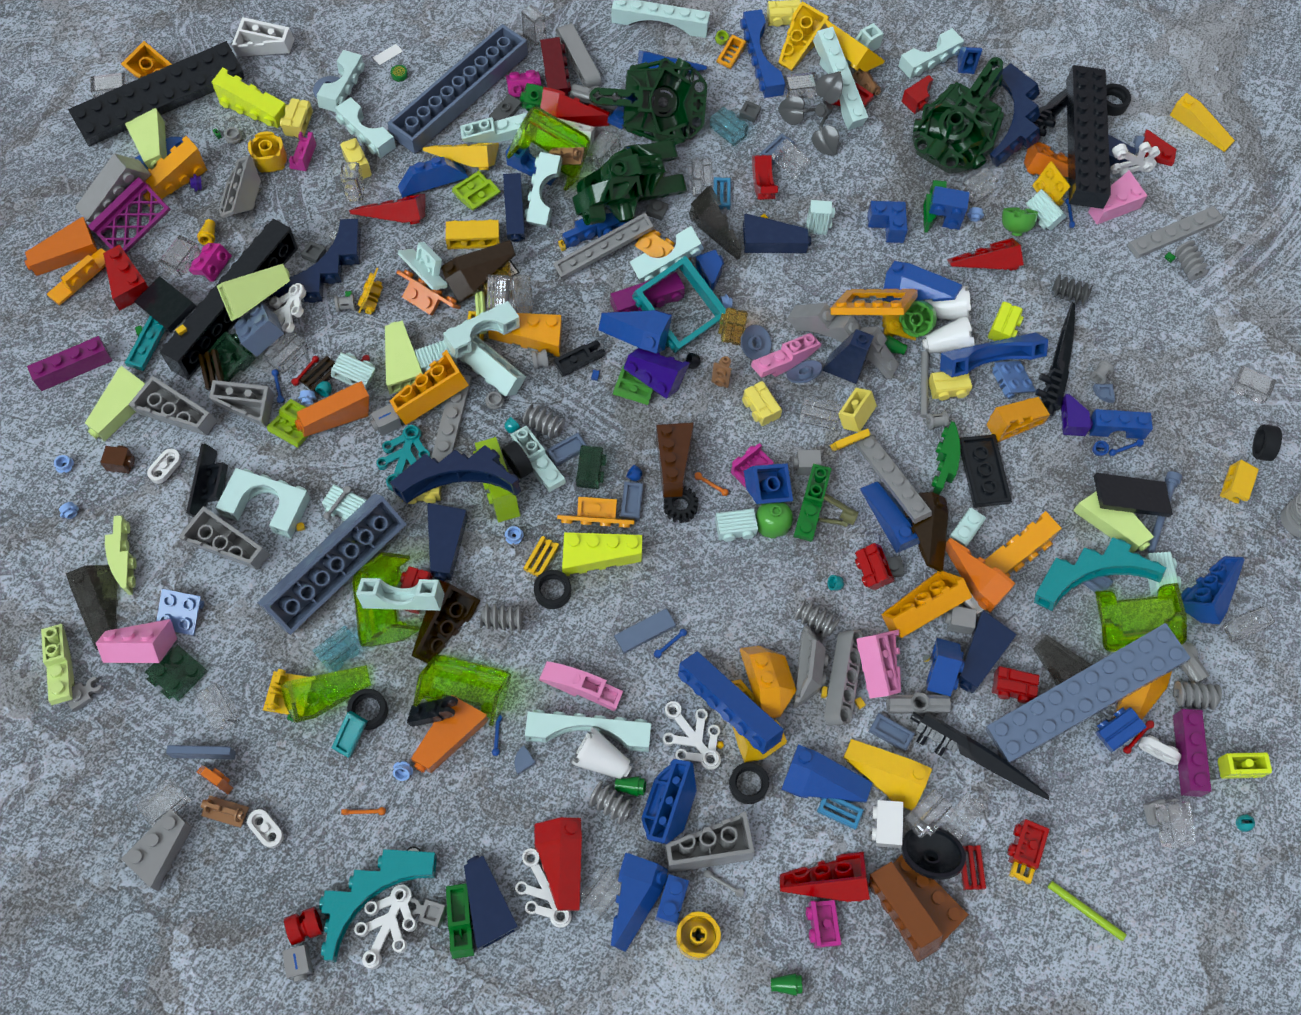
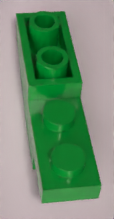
[931,421,960,495]
[793,463,832,542]

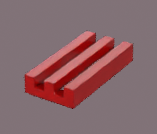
[961,845,986,890]

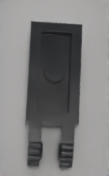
[553,340,606,377]
[407,696,458,727]

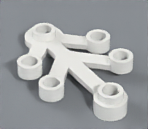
[1110,142,1160,177]
[269,283,306,349]
[663,701,721,770]
[515,848,572,928]
[354,885,417,970]

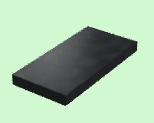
[134,276,197,333]
[959,434,1012,508]
[1093,473,1173,517]

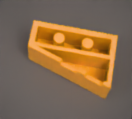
[986,397,1050,443]

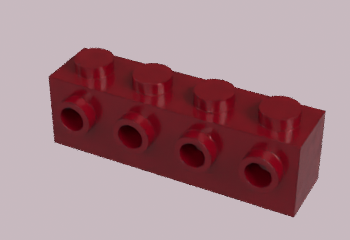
[540,37,571,97]

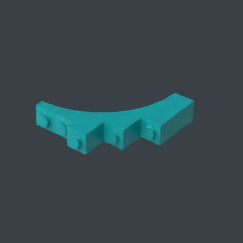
[1034,537,1167,611]
[319,849,437,962]

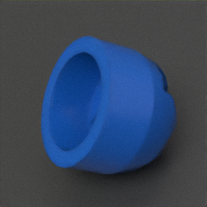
[1092,441,1109,456]
[626,465,643,481]

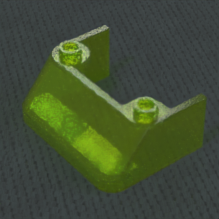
[507,107,590,191]
[352,552,420,647]
[413,655,512,726]

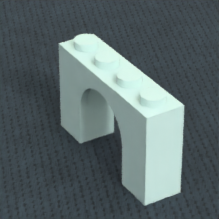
[215,468,311,538]

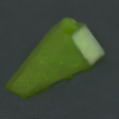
[281,665,371,723]

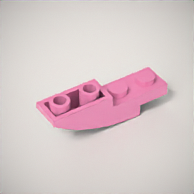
[751,333,821,378]
[539,661,623,711]

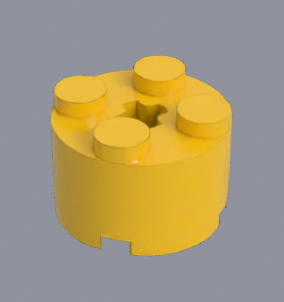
[248,131,287,173]
[675,911,721,960]

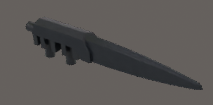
[1033,89,1067,137]
[1035,302,1075,416]
[910,712,1049,800]

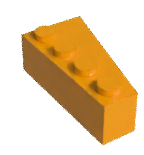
[488,313,562,357]
[390,350,469,425]

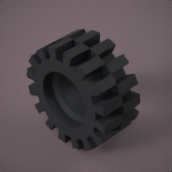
[663,486,698,523]

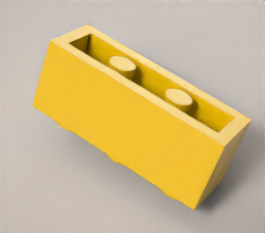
[446,219,500,249]

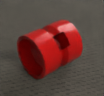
[284,906,323,945]

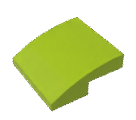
[452,170,501,211]
[267,399,308,448]

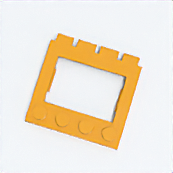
[830,289,918,315]

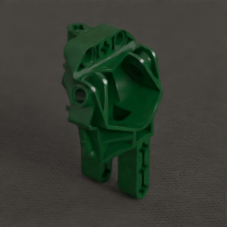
[912,57,1004,174]
[589,58,707,145]
[572,140,687,225]

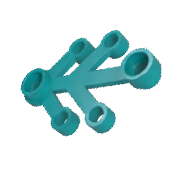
[376,425,431,491]

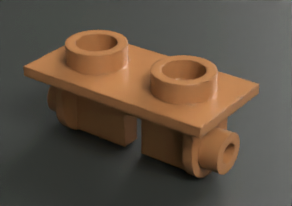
[852,68,881,96]
[549,147,585,165]
[711,356,732,388]
[201,795,249,828]

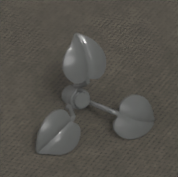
[778,71,843,155]

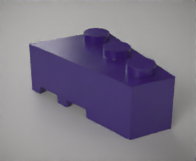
[623,348,690,399]

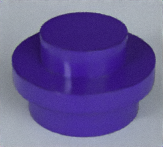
[190,174,202,192]

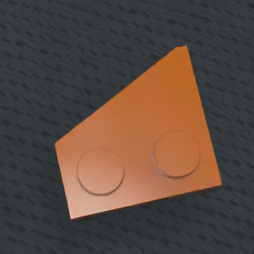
[197,765,233,794]

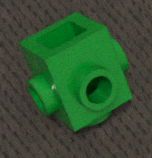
[520,83,543,112]

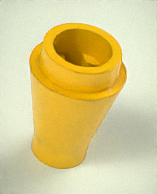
[197,219,216,245]

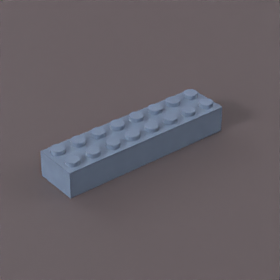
[257,494,407,635]

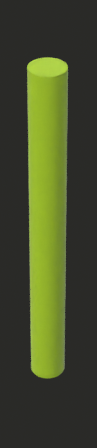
[1047,881,1127,941]

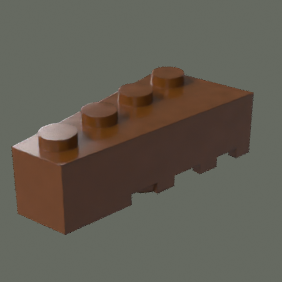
[656,422,694,498]

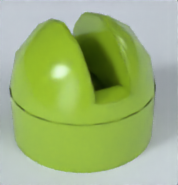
[715,30,729,45]

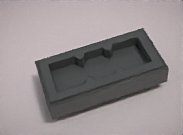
[489,94,522,121]

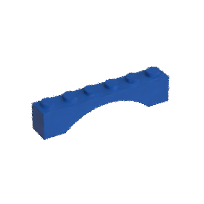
[740,9,785,98]
[940,332,1048,377]

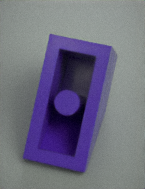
[1061,394,1093,436]

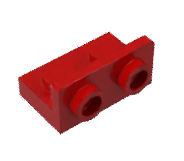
[1007,819,1050,870]

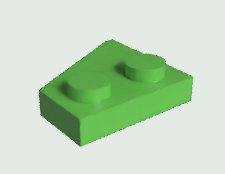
[613,365,653,405]

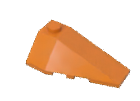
[1024,141,1068,177]
[945,538,1016,613]

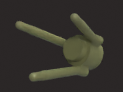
[818,493,859,527]

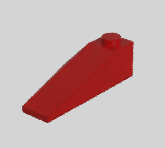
[534,817,582,911]

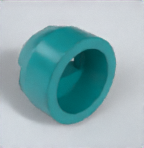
[315,381,332,397]
[504,417,521,433]
[827,575,845,591]
[1235,814,1255,832]

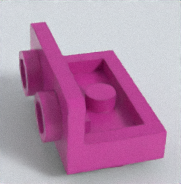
[506,70,541,97]
[189,243,232,282]
[731,443,774,488]
[805,900,841,948]

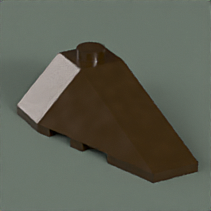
[441,240,516,303]
[904,492,948,572]
[411,580,480,664]

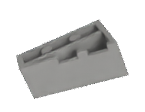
[209,380,274,428]
[121,809,192,892]

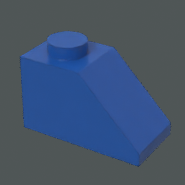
[957,46,982,74]
[695,250,724,291]

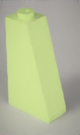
[125,108,167,169]
[217,264,290,321]
[385,320,423,394]
[85,366,145,442]
[1073,492,1154,553]

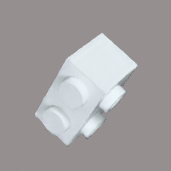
[872,800,903,848]

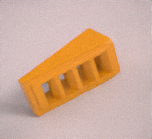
[716,34,746,69]

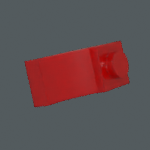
[901,75,933,114]

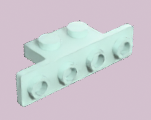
[398,242,448,290]

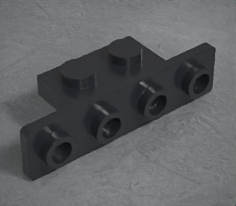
[186,444,228,517]

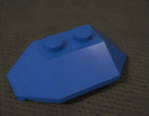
[398,157,468,197]
[641,759,697,844]

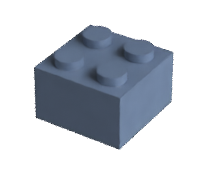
[234,302,284,357]

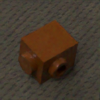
[100,446,135,474]

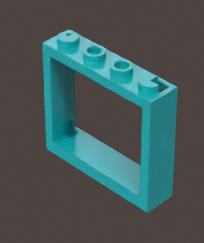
[632,256,729,354]

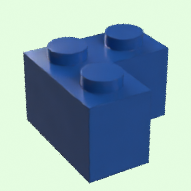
[929,186,970,230]
[867,201,908,243]
[926,638,965,697]

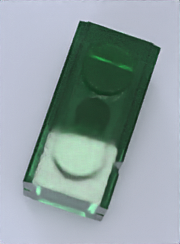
[576,445,607,489]

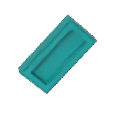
[331,711,368,758]

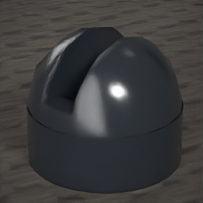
[686,353,701,368]

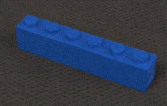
[678,651,784,754]

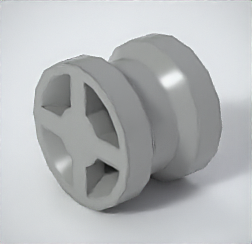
[531,349,549,369]

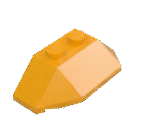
[740,646,796,718]

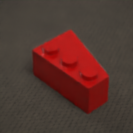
[103,244,148,311]

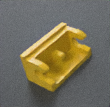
[1220,460,1259,504]

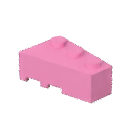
[1088,170,1147,225]
[96,619,177,663]
[856,629,901,698]

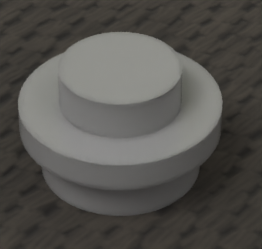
[224,127,242,144]
[485,391,504,410]

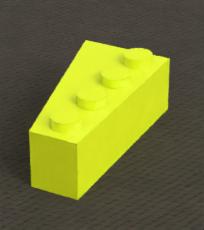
[562,532,642,576]

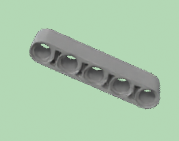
[556,23,602,88]
[824,629,864,725]

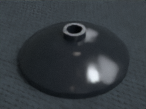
[901,826,966,880]

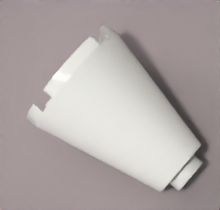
[925,286,971,321]
[922,317,975,353]
[572,727,632,779]

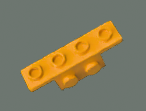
[635,229,691,260]
[47,248,106,305]
[557,496,635,528]

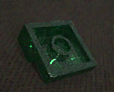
[208,331,256,382]
[145,644,208,701]

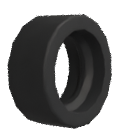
[1106,83,1131,116]
[1252,424,1282,461]
[501,441,533,479]
[534,569,571,609]
[347,688,388,730]
[729,762,769,804]

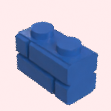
[1095,707,1146,753]
[655,874,689,927]

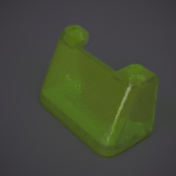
[1095,583,1187,652]

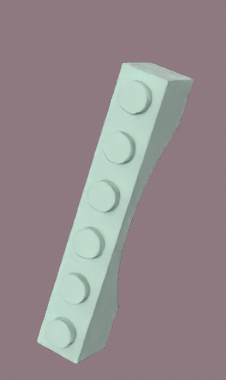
[611,0,710,38]
[813,27,868,130]
[525,710,651,752]

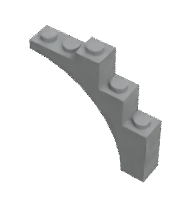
[787,303,900,378]

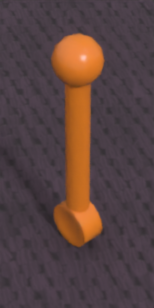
[694,472,729,496]
[341,807,386,816]

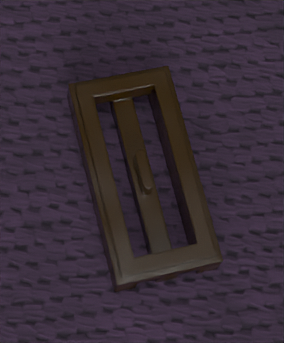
[198,349,224,391]
[300,356,335,392]

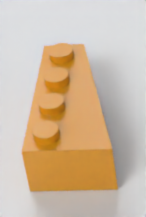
[143,136,207,207]
[985,511,1062,578]
[881,571,972,638]

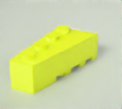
[212,67,286,128]

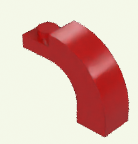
[752,155,778,200]

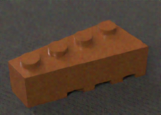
[868,861,943,962]

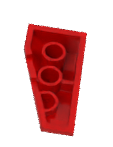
[539,87,610,127]
[349,193,426,224]
[947,238,1024,271]
[780,852,870,902]

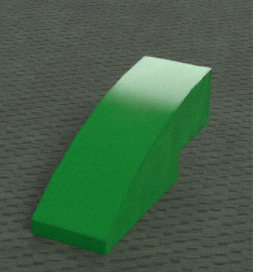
[923,180,947,233]
[446,883,475,959]

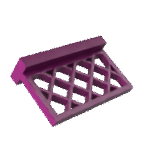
[88,177,171,253]

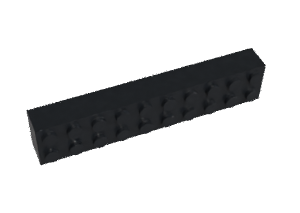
[68,41,244,147]
[1066,65,1111,209]
[159,219,298,380]

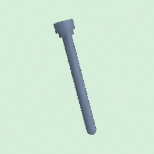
[1147,471,1182,553]

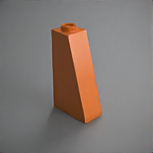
[24,217,98,276]
[295,381,369,437]
[411,695,488,773]

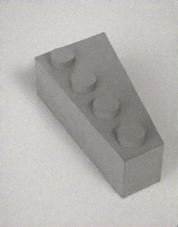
[75,153,151,222]
[128,376,217,436]
[178,506,270,570]
[665,811,754,873]

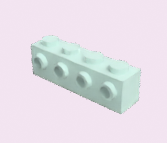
[459,335,526,396]

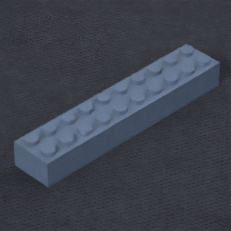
[387,24,528,154]
[985,623,1191,764]

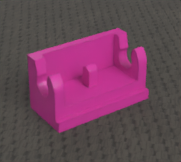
[289,132,316,171]

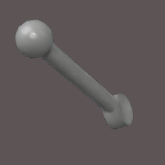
[323,486,351,520]
[704,870,744,898]

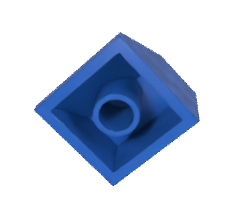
[744,463,793,504]

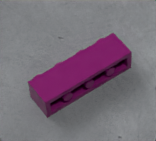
[610,271,685,312]
[27,336,112,392]
[1173,709,1212,797]

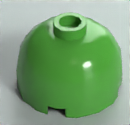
[1002,207,1038,236]
[899,300,937,337]
[755,502,793,539]

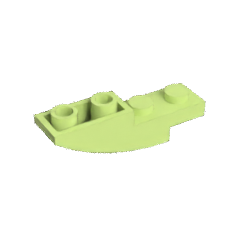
[105,515,137,595]
[41,624,75,705]

